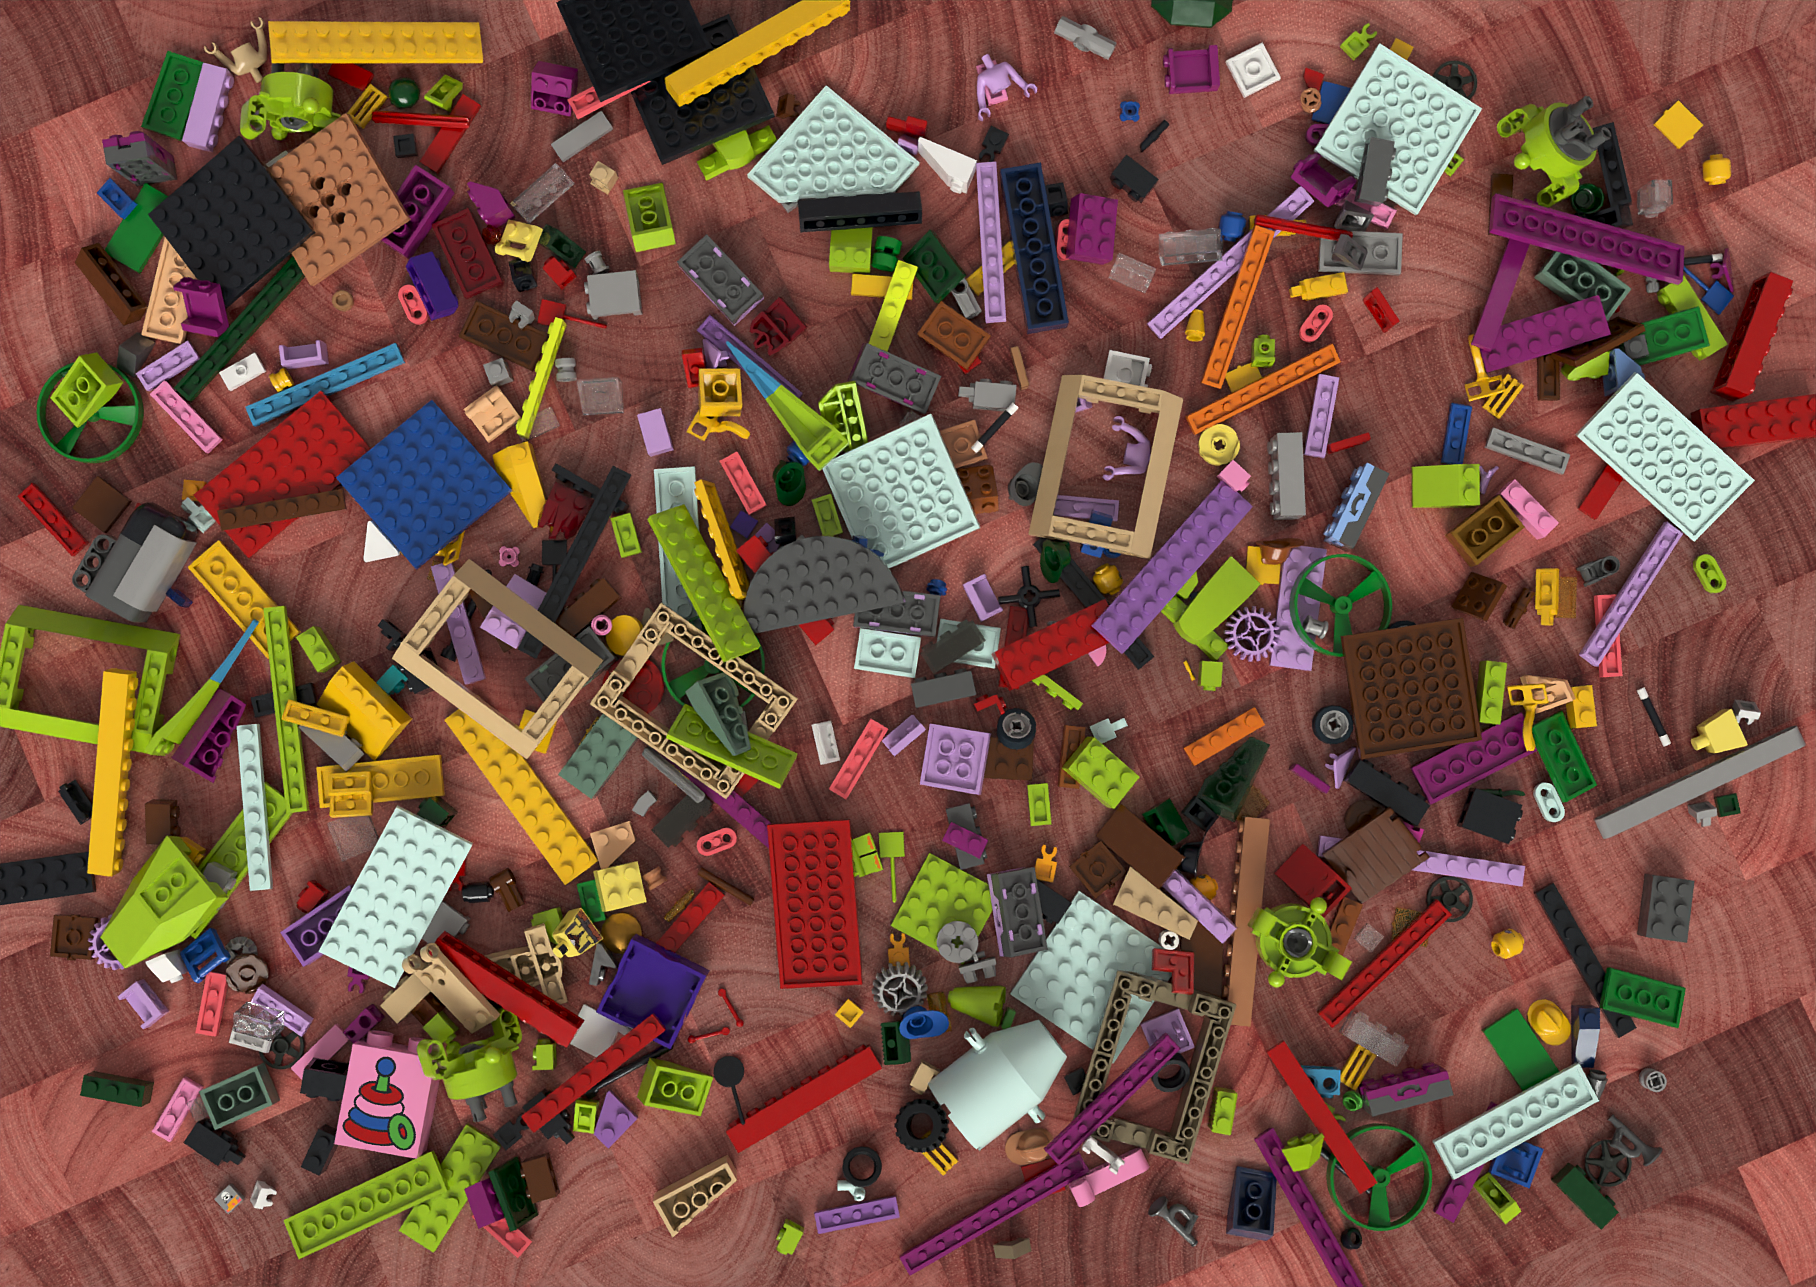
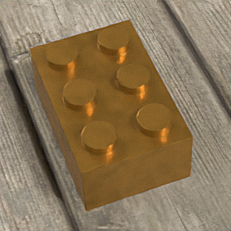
[1445,495,1525,567]

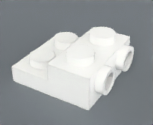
[1103,350,1152,387]

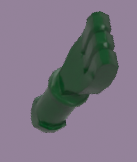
[1480,788,1525,797]

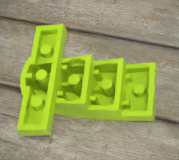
[697,125,777,181]
[1161,556,1261,662]

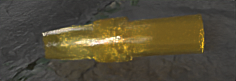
[664,889,694,922]

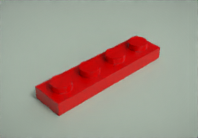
[656,882,725,953]

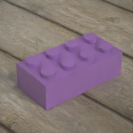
[280,884,354,967]

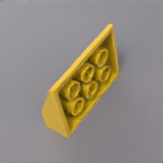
[317,661,412,761]

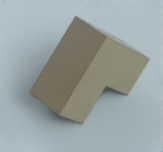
[993,1238,1031,1259]

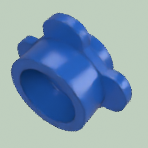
[1120,101,1140,122]
[926,579,947,596]

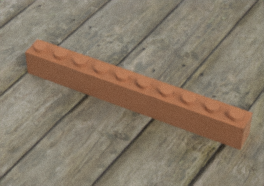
[1222,816,1270,1027]

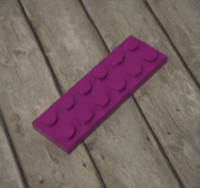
[1479,295,1611,373]
[1410,712,1538,805]

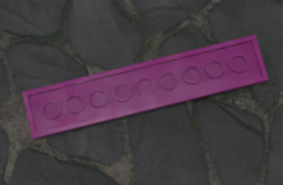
[1489,193,1684,285]

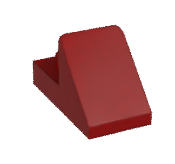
[682,348,707,388]

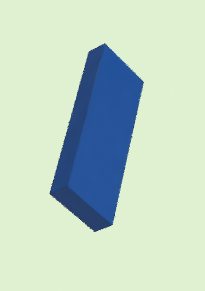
[1440,403,1472,465]

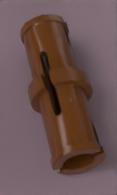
[1503,587,1535,629]

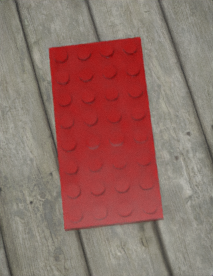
[194,391,371,558]
[767,819,863,989]

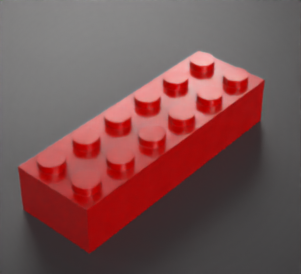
[1710,272,1793,402]
[1691,394,1816,450]
[991,599,1109,691]

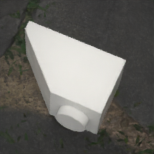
[146,949,188,984]

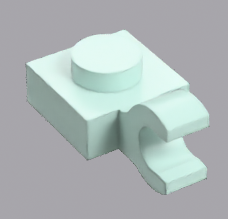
[180,497,216,533]
[1089,718,1128,743]

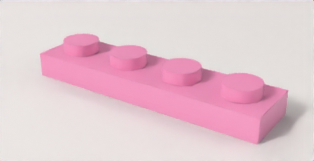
[150,380,223,453]

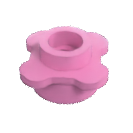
[499,546,520,567]

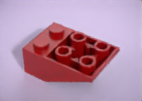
[1274,844,1352,918]

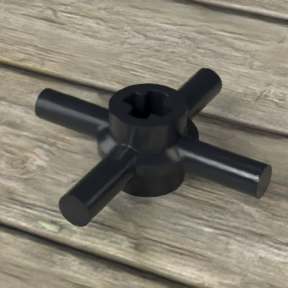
[998,566,1060,628]

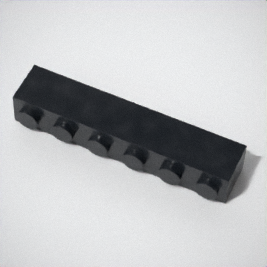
[798,191,922,233]

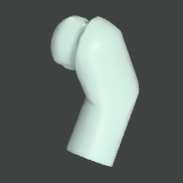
[837,1180,866,1201]

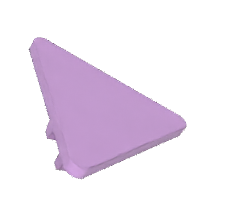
[703,339,729,369]
[1325,747,1356,789]

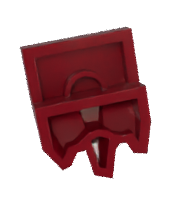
[749,297,808,356]
[537,482,593,540]

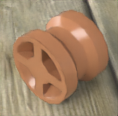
[1300,88,1322,113]
[642,866,667,891]

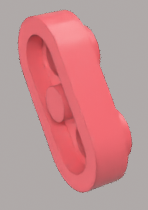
[1055,219,1069,261]
[398,285,429,325]
[1299,305,1333,343]
[697,828,737,856]

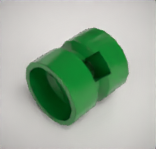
[871,236,902,272]

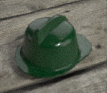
[772,460,806,506]
[1040,540,1071,583]

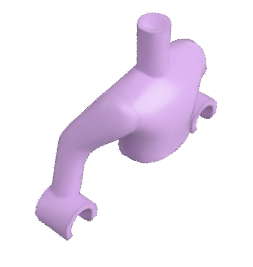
[977,54,1037,121]
[1103,416,1151,481]

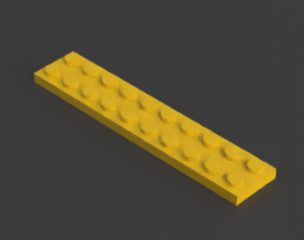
[268,21,483,63]
[445,695,598,885]

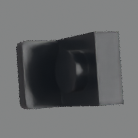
[1045,182,1068,217]
[508,258,537,292]
[377,619,407,651]

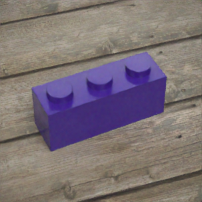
[405,252,459,321]

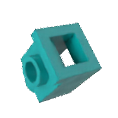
[376,665,408,696]

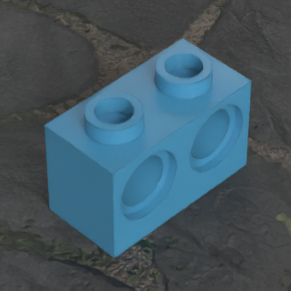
[1300,1065,1341,1098]

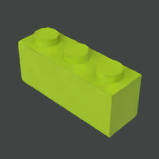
[1476,660,1507,725]

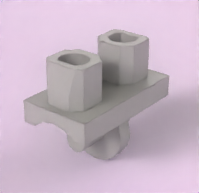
[959,951,996,984]

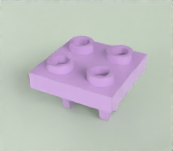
[1140,1008,1195,1053]

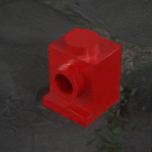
[542,256,577,290]
[296,879,330,913]

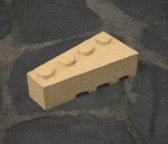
[1113,866,1198,940]
[653,1155,738,1237]

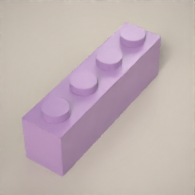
[182,63,234,152]

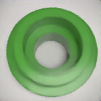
[1343,1091,1363,1111]

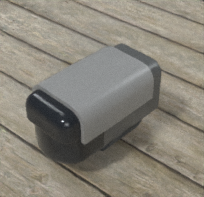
[72,502,198,622]

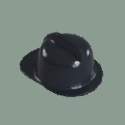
[1177,831,1207,880]

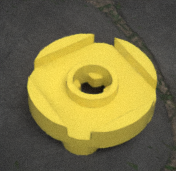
[1198,424,1240,466]

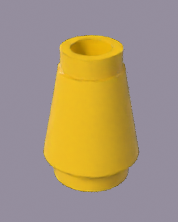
[1185,309,1205,342]

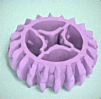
[1224,606,1280,662]
[88,914,125,970]

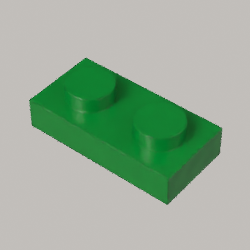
[577,880,607,923]

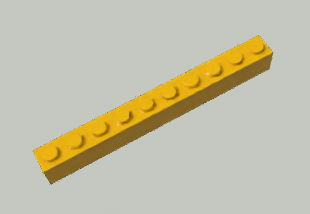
[665,0,850,107]
[87,668,138,877]

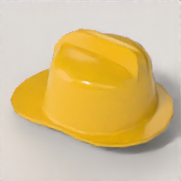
[1527,999,1571,1046]

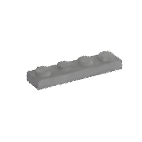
[1484,428,1570,475]

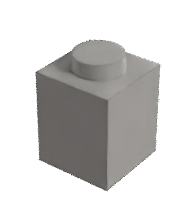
[483,358,514,387]

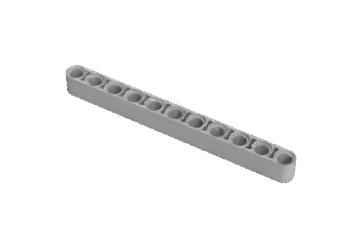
[1594,725,1806,839]

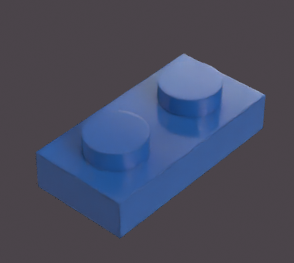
[97,178,138,220]

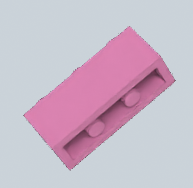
[1494,479,1559,540]

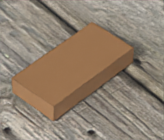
[1010,346,1029,391]

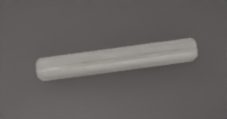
[642,747,705,803]

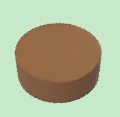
[332,290,354,312]

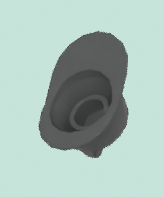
[1008,462,1043,506]

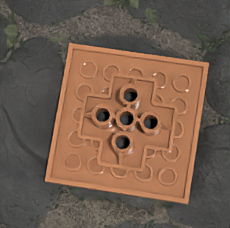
[267,113,411,286]

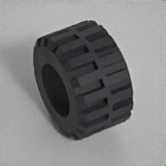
[894,1099,949,1153]

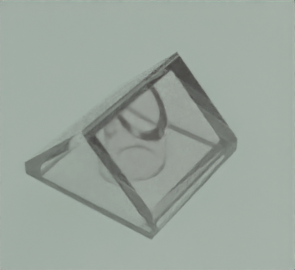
[577,377,624,415]

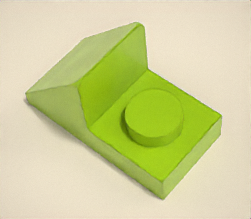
[424,75,463,112]
[573,1098,599,1134]

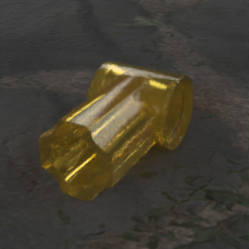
[927,991,952,1033]

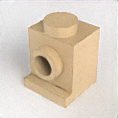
[589,161,619,195]
[910,1059,940,1095]

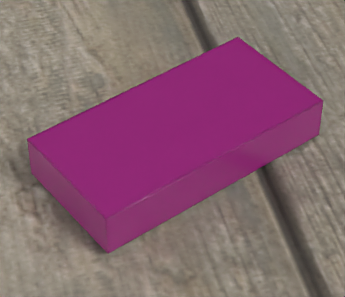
[1289,763,1330,794]

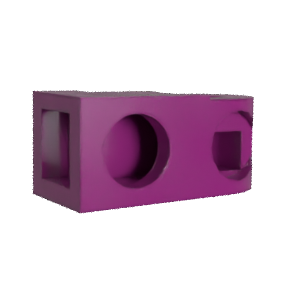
[343,1004,385,1043]

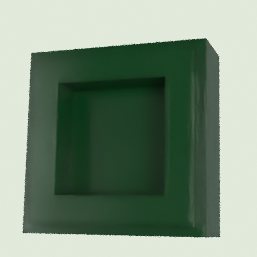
[1714,793,1741,817]

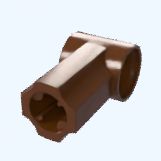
[489,868,525,912]

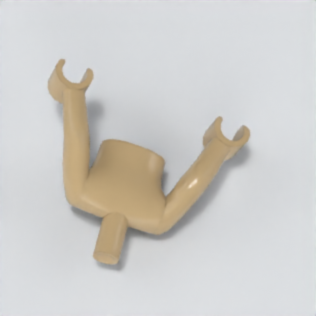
[204,17,267,83]

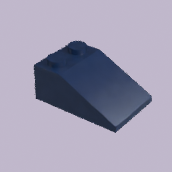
[1226,1166,1277,1241]

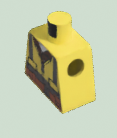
[553,908,603,958]

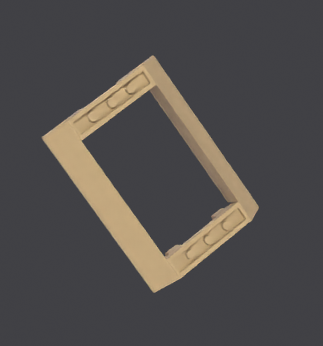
[1028,375,1183,559]
[392,559,603,759]
[590,602,798,799]

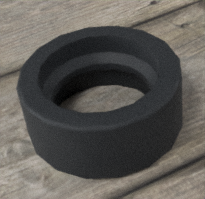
[1151,1052,1190,1092]
[842,1146,882,1188]

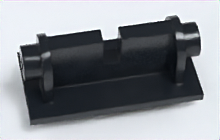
[58,779,93,825]

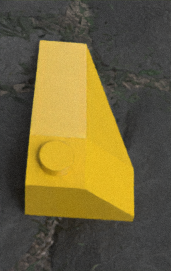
[492,441,547,528]

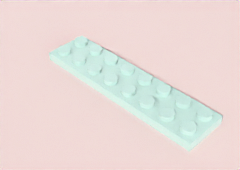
[654,466,702,630]
[1433,1063,1599,1180]

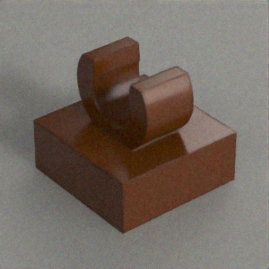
[776,93,801,119]

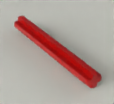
[372,110,471,129]
[1254,214,1353,241]

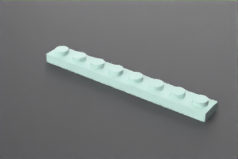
[237,724,273,891]

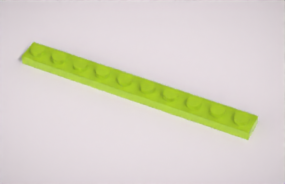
[263,606,309,813]

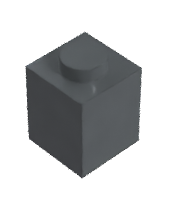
[1623,334,1649,361]

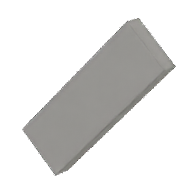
[551,111,613,162]

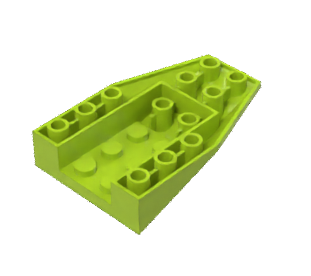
[100,835,229,968]

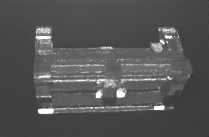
[1108,253,1156,293]

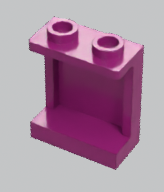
[1163,45,1220,94]
[1290,153,1357,207]
[173,277,229,337]

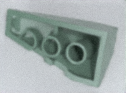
[685,672,751,756]

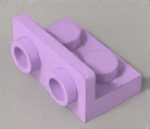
[882,715,926,756]

